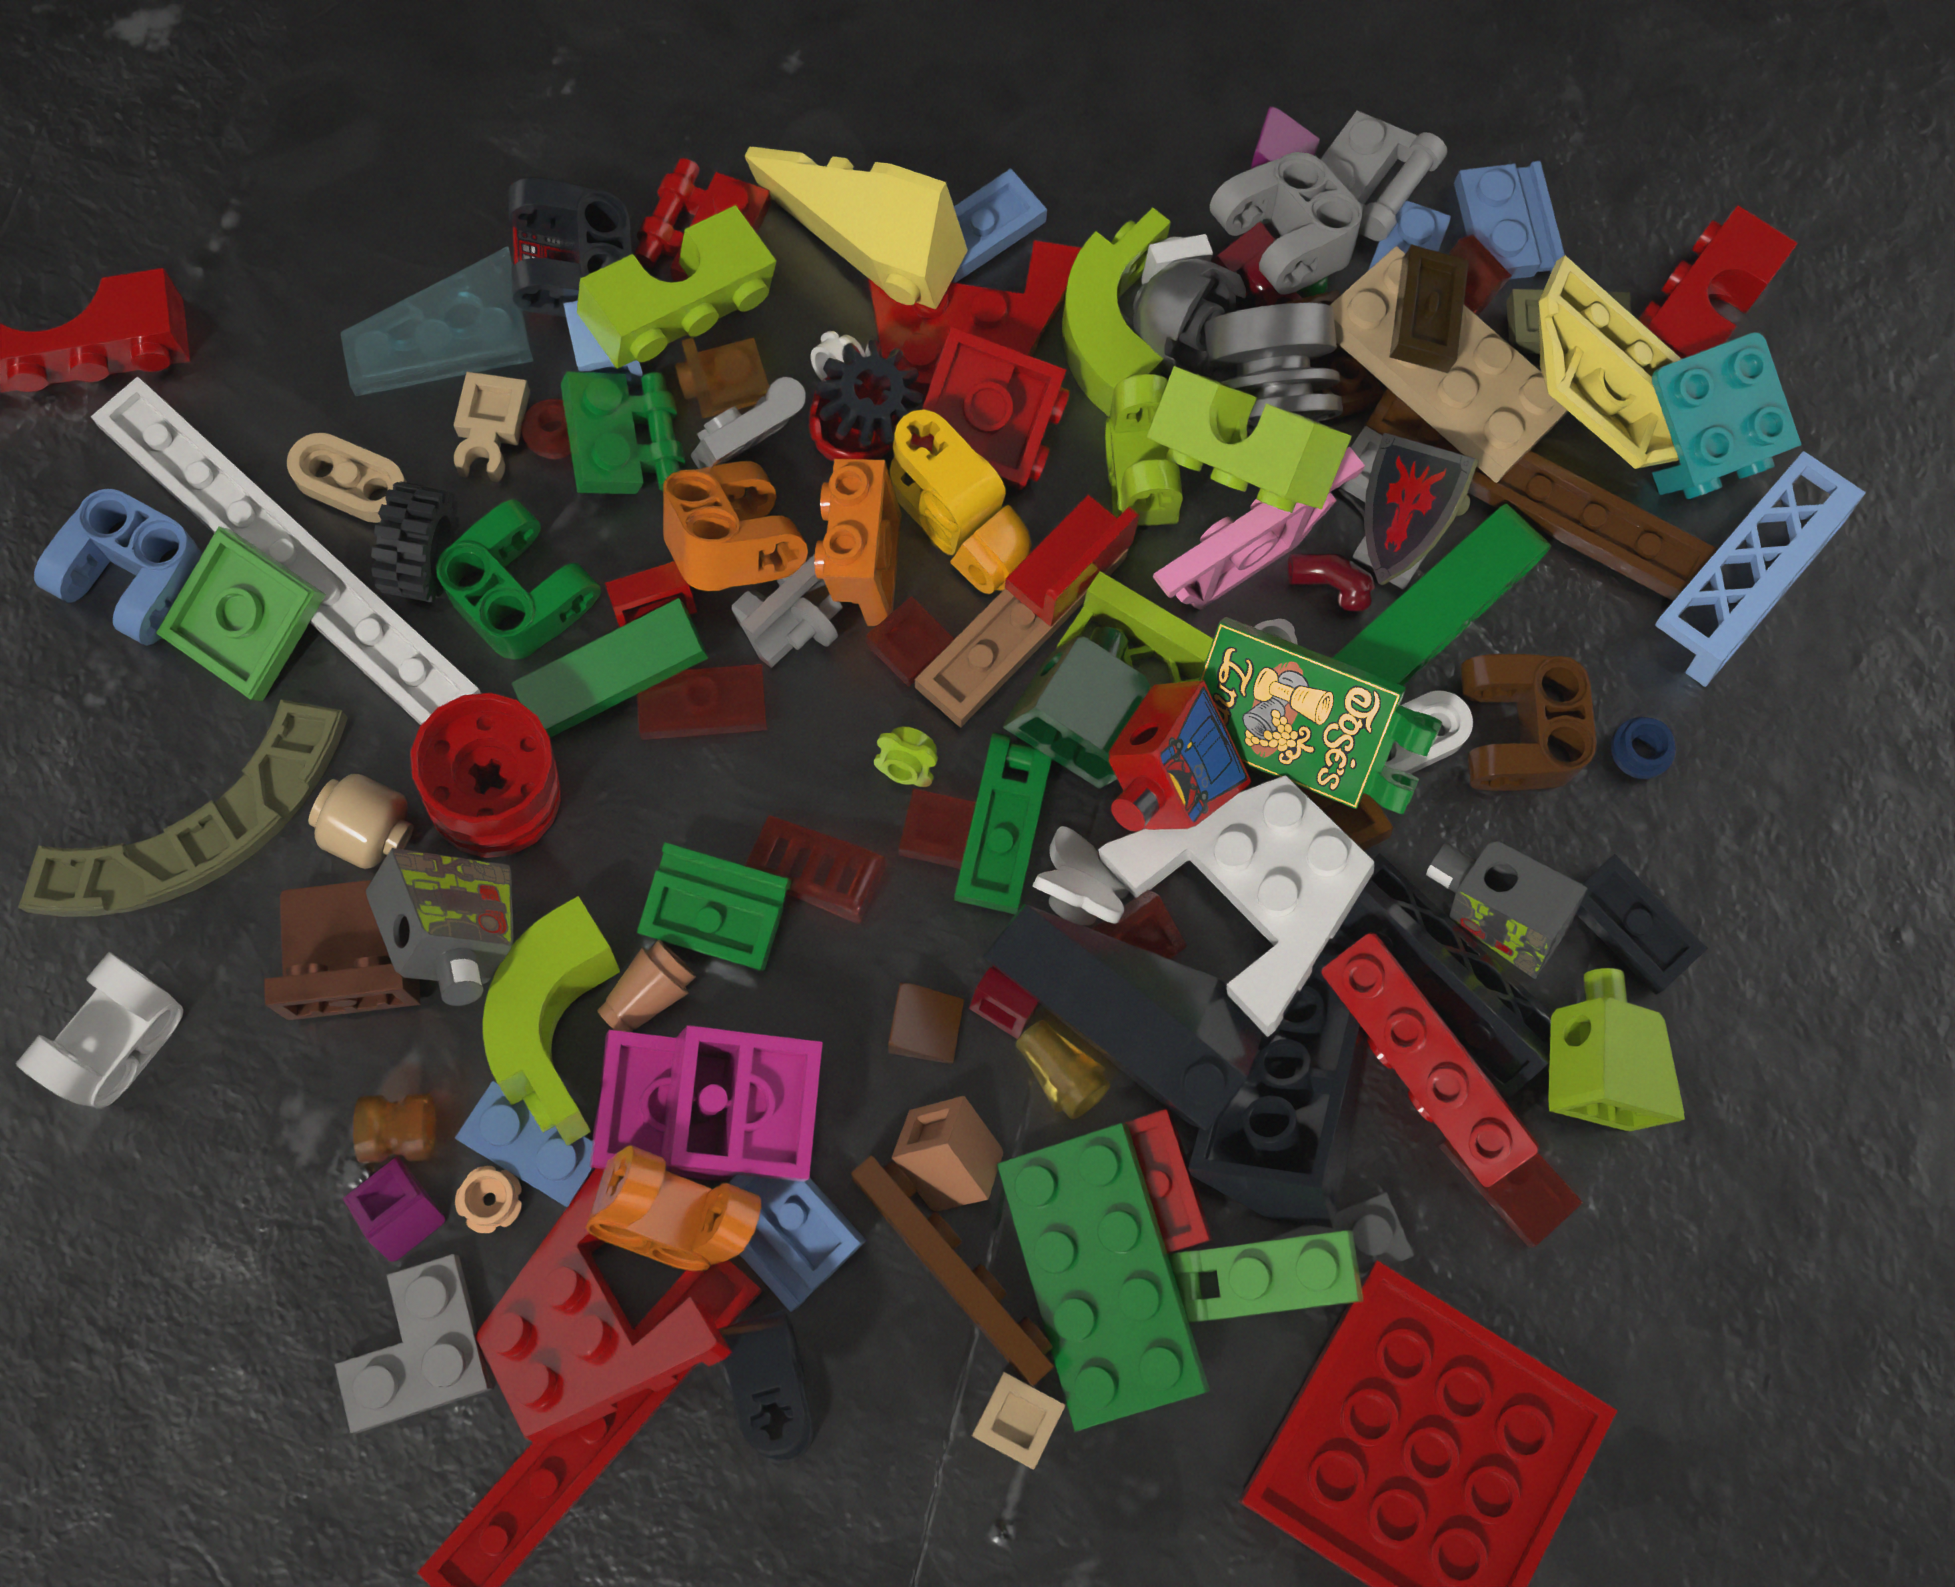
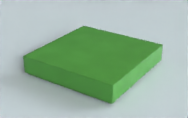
[156,526,326,701]

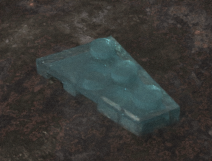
[340,246,533,396]

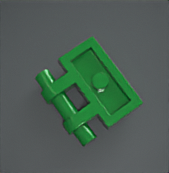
[560,371,685,494]

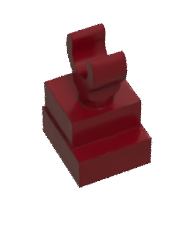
[1212,222,1301,307]
[969,966,1039,1039]

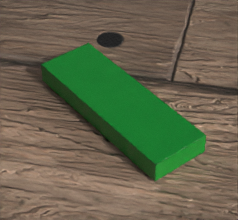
[511,598,709,738]

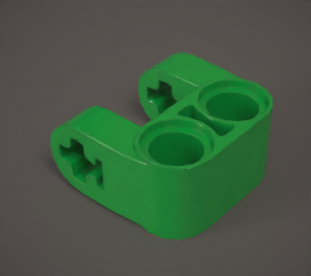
[436,499,601,660]

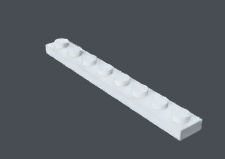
[91,376,481,725]

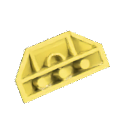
[1539,255,1682,469]

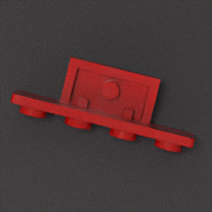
[1322,933,1539,1187]

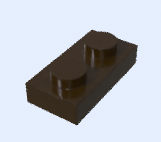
[1389,244,1469,373]

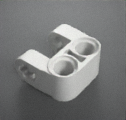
[16,952,183,1109]

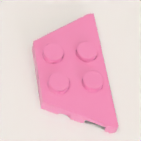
[1153,447,1365,610]

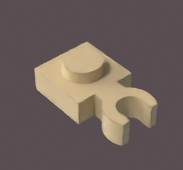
[454,372,530,482]

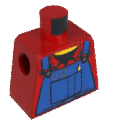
[1109,680,1251,831]

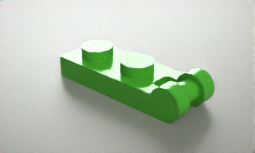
[1168,1230,1363,1323]

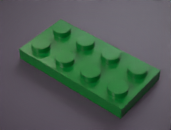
[997,1123,1210,1432]

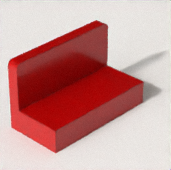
[1005,494,1140,627]

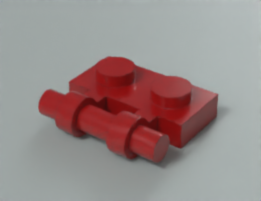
[634,158,771,282]

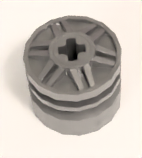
[1204,303,1343,434]

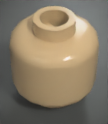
[308,774,414,869]

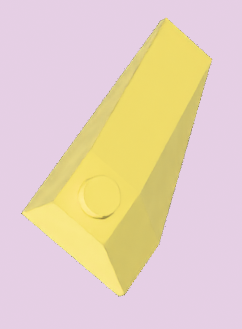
[745,146,968,309]

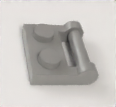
[1320,111,1447,241]
[690,377,806,469]

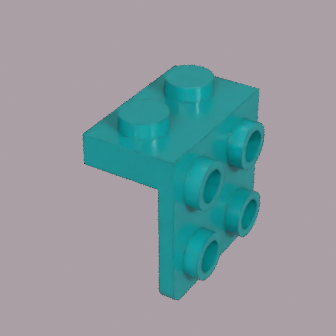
[1652,333,1802,499]

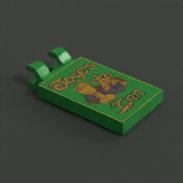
[1199,617,1442,814]

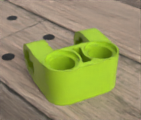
[1105,374,1183,526]

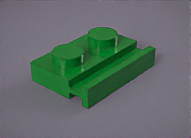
[637,842,792,971]

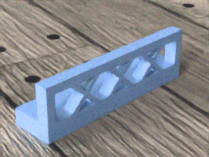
[1655,451,1866,687]

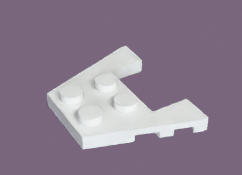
[1098,775,1374,1037]

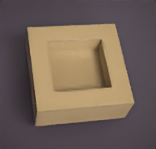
[971,1372,1065,1470]

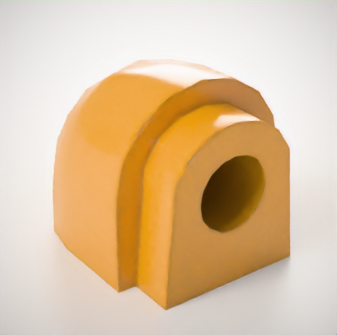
[950,505,1032,594]

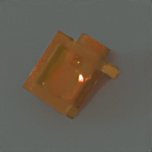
[675,337,769,419]

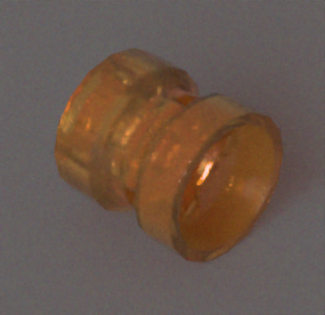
[353,1093,437,1164]

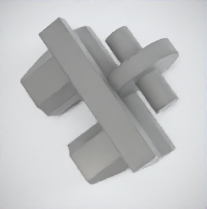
[732,554,843,668]

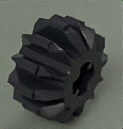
[815,339,923,448]

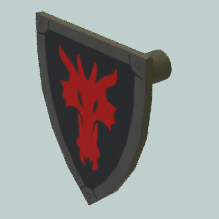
[1364,433,1479,585]

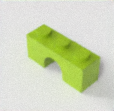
[577,205,776,369]
[1146,366,1352,513]

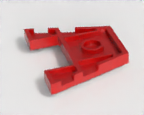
[867,240,1082,395]
[475,1168,732,1446]

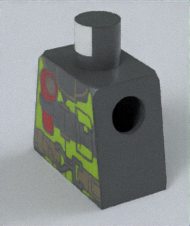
[1426,841,1588,979]
[366,848,513,1006]

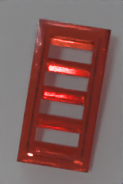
[745,815,886,925]

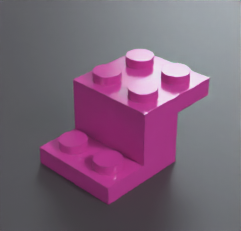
[589,1026,823,1182]

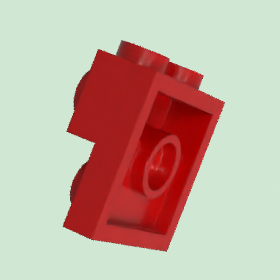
[910,326,1070,491]

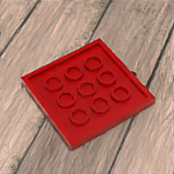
[1238,1260,1618,1587]

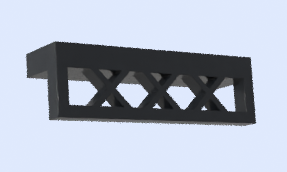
[1333,853,1552,1102]

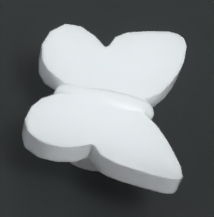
[1033,826,1129,925]

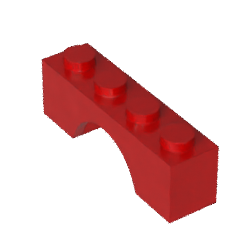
[0,268,190,393]

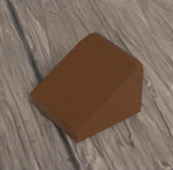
[888,982,964,1064]

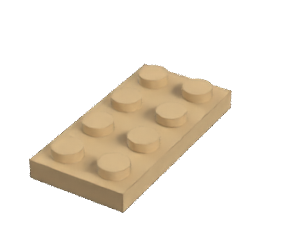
[1329,246,1568,483]

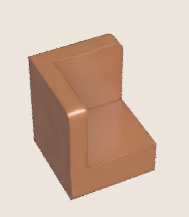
[891,1096,1003,1211]

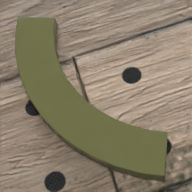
[19,699,348,917]

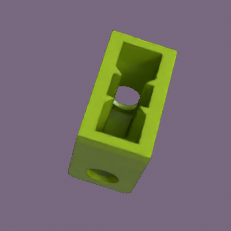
[1548,968,1685,1131]

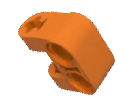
[663,461,808,591]
[586,1145,761,1271]

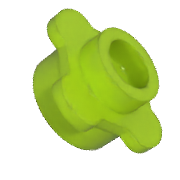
[874,727,938,787]

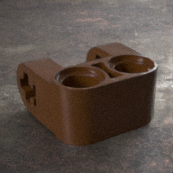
[1461,654,1596,791]

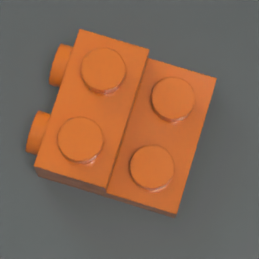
[814,459,902,626]

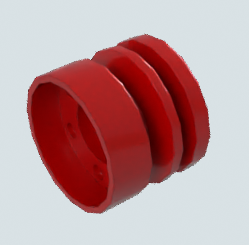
[410,693,561,858]

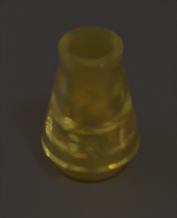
[1015,1020,1110,1120]

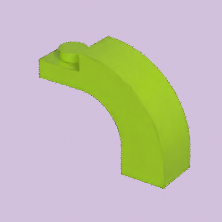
[1062,208,1171,417]
[483,896,620,1146]

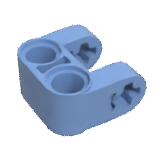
[34,489,203,646]

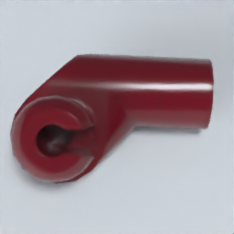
[1288,554,1375,611]

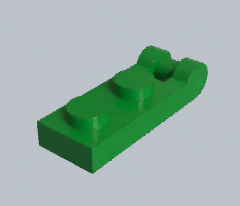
[954,732,1052,914]

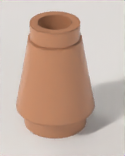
[597,940,696,1032]

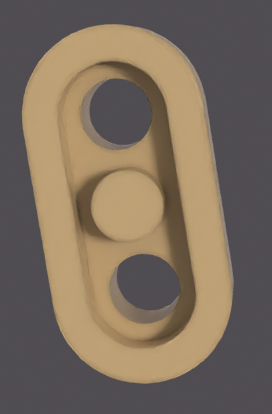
[287,433,407,523]

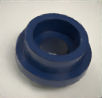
[1611,717,1676,779]

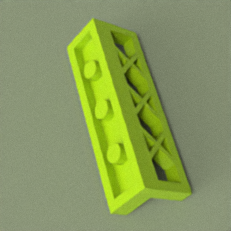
[1057,571,1271,780]

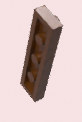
[851,1155,1054,1387]

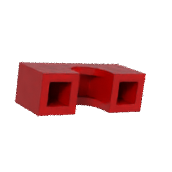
[1638,205,1798,359]

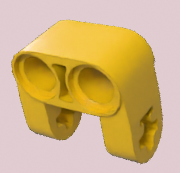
[889,410,1006,556]

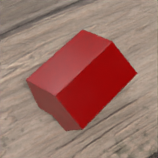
[605,561,697,627]

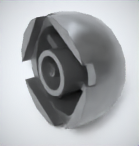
[1133,258,1246,377]

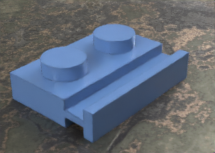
[1454,161,1565,283]
[729,1175,867,1312]

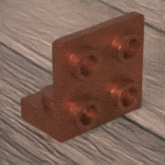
[264,880,421,1020]

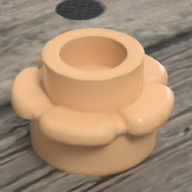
[455,1166,522,1234]

